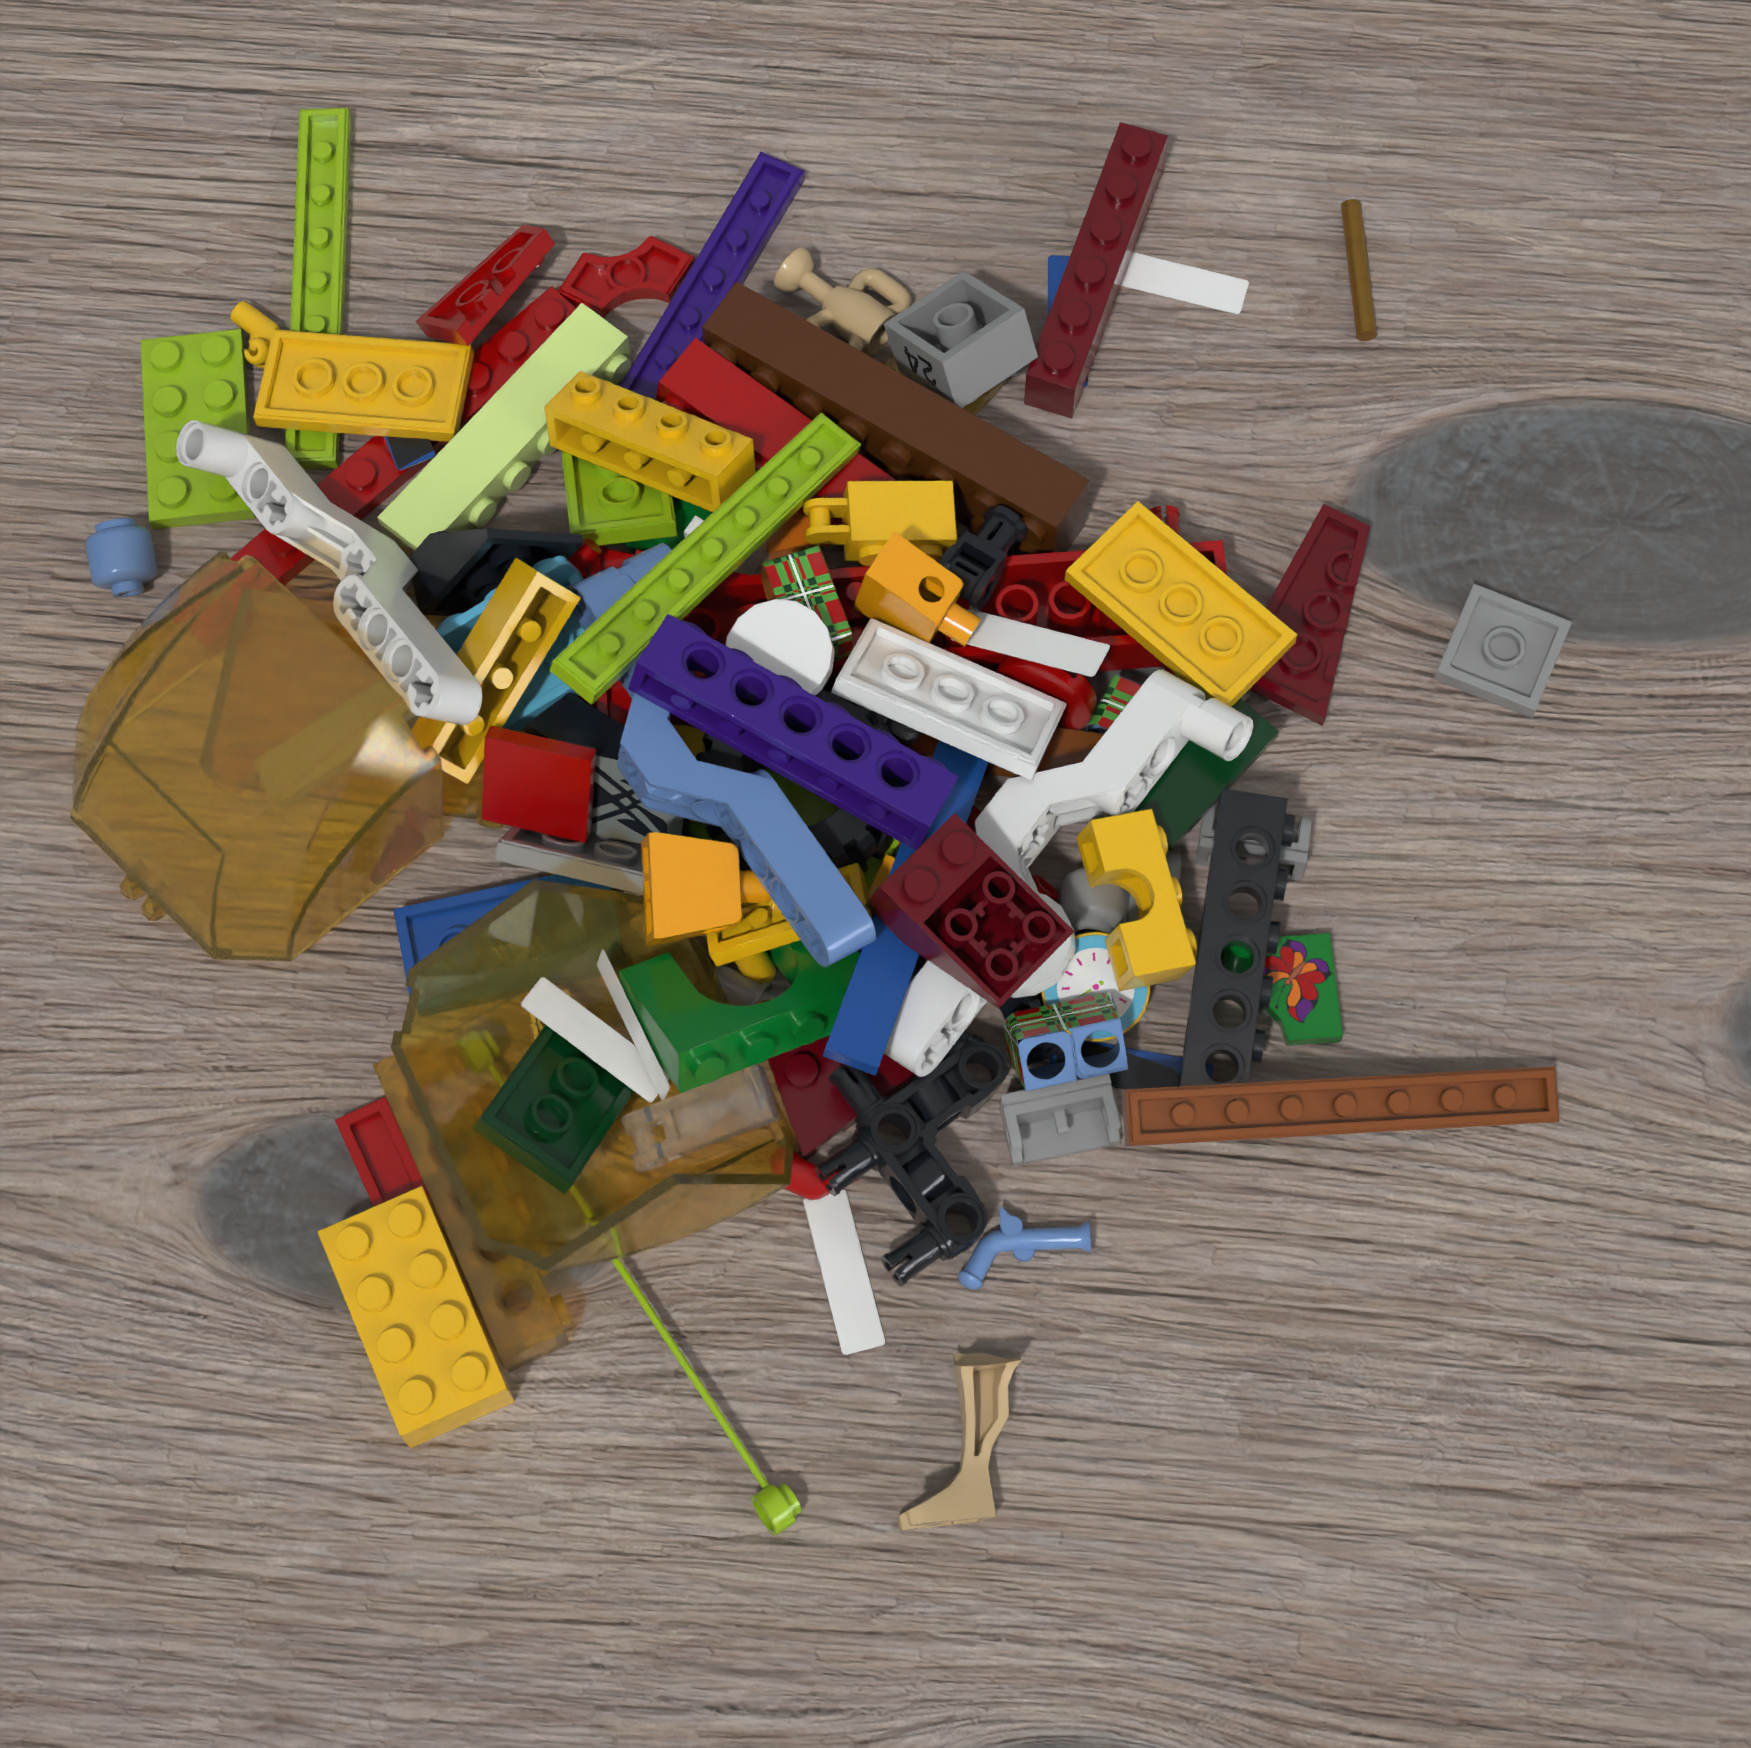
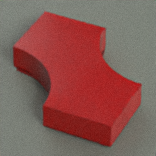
[558,236,695,319]

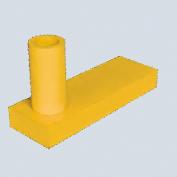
[706,863,872,984]

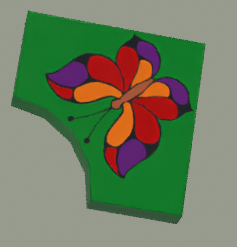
[1221,933,1343,1046]

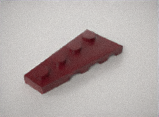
[1249,504,1370,726]

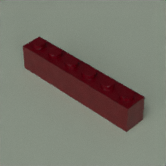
[1024,122,1168,419]

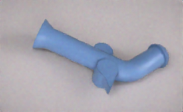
[958,1206,1091,1290]

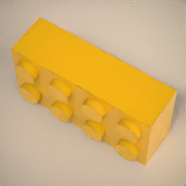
[317,1186,515,1449]

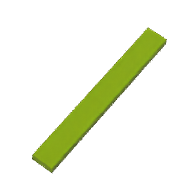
[285,108,351,469]
[550,412,861,705]

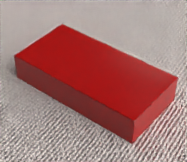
[335,1097,432,1207]

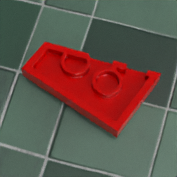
[415,225,555,346]

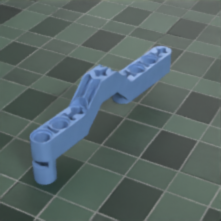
[567,543,876,967]

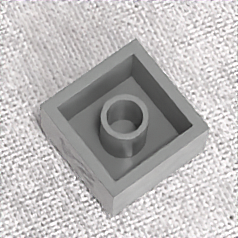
[884,271,1038,408]

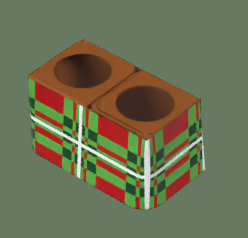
[761,545,853,663]

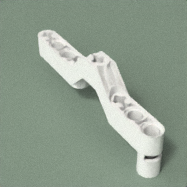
[176,420,482,725]
[884,669,1253,1077]

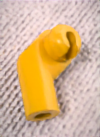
[230,301,280,368]

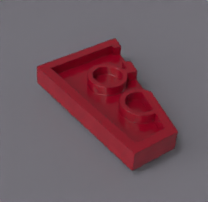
[767,1035,917,1160]

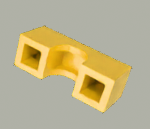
[1076,809,1197,991]

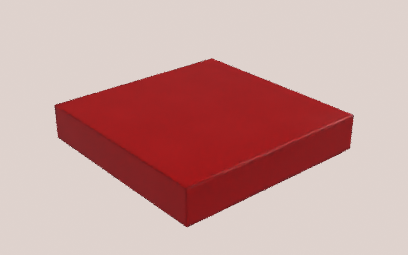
[482,725,596,843]

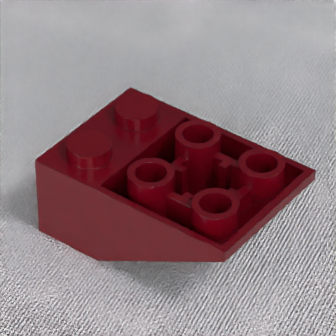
[865,813,1075,1009]

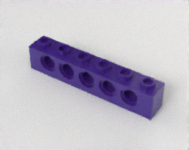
[628,614,959,850]

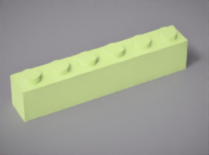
[377,303,632,558]

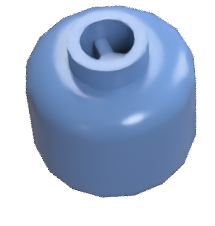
[85,518,158,598]

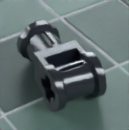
[938,505,1028,612]

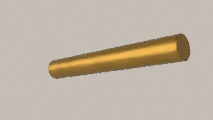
[1341,199,1377,341]

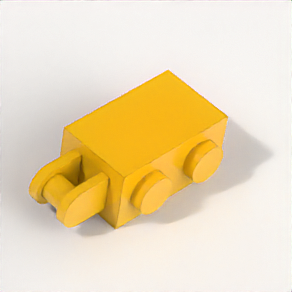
[803,481,957,566]

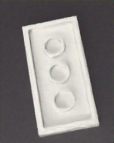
[831,618,1067,780]

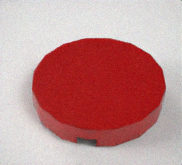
[996,656,1097,730]

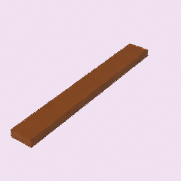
[1121,1066,1560,1147]

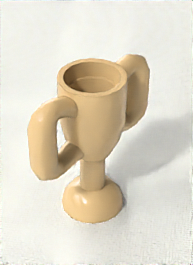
[774,247,912,357]

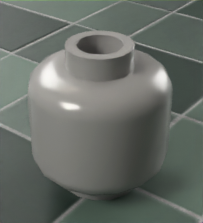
[1059,865,1130,936]

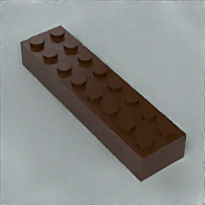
[702,281,1089,555]

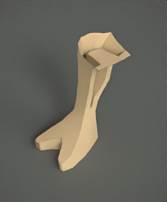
[897,1353,1023,1531]

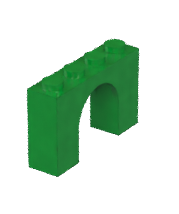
[619,940,860,1093]

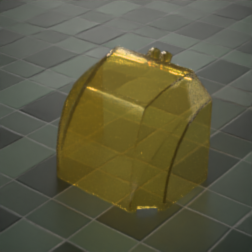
[70,551,444,961]
[391,879,795,1271]

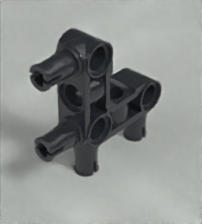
[814,1029,1008,1286]

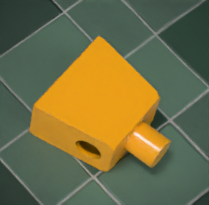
[853,532,981,647]
[641,832,771,945]

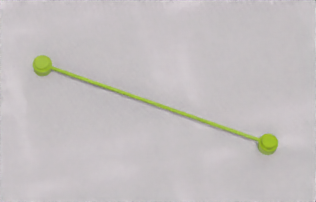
[450,1030,802,1536]

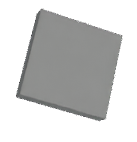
[1434,584,1572,718]

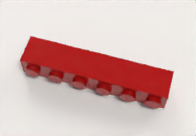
[656,337,897,525]

